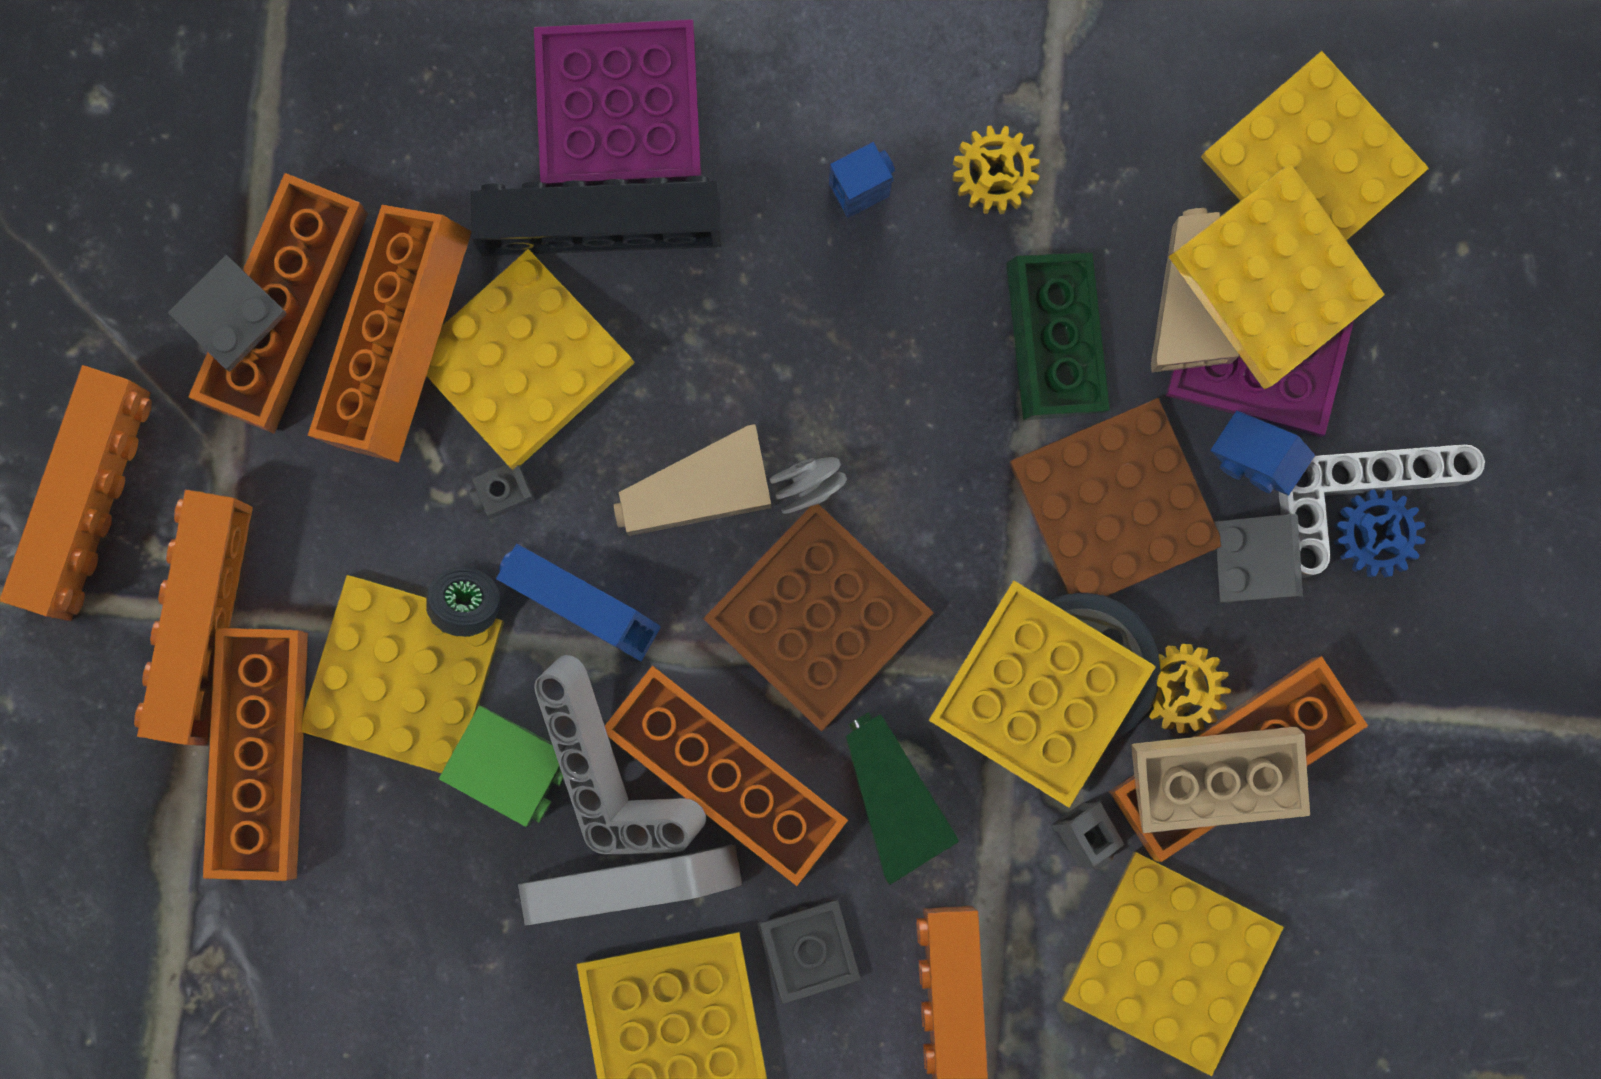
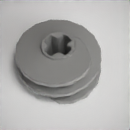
[770,457,847,514]

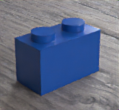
[829,142,895,218]
[1210,410,1315,496]

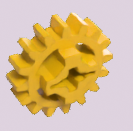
[952,126,1040,215]
[1149,644,1231,733]

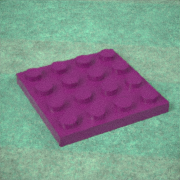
[534,19,701,187]
[1166,320,1354,437]

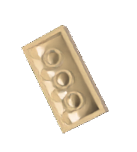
[1131,727,1310,833]

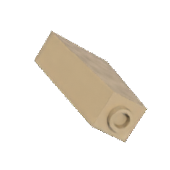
[1151,208,1239,372]
[614,424,772,536]

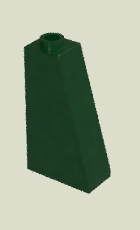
[845,712,959,885]

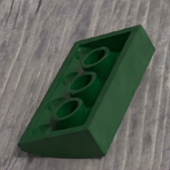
[1006,253,1110,421]

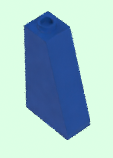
[496,543,661,662]

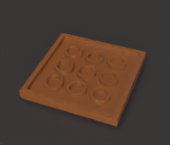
[1009,398,1221,596]
[703,504,934,732]

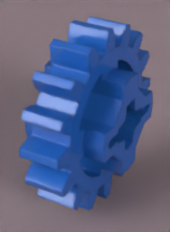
[1334,489,1425,578]

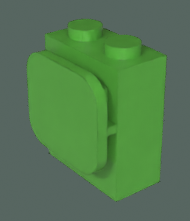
[439,706,564,827]

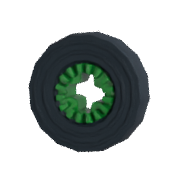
[426,567,500,637]

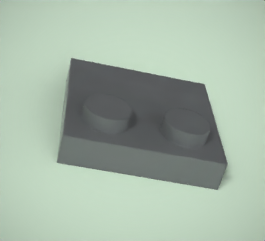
[168,255,287,372]
[1215,514,1303,603]
[757,900,861,1004]

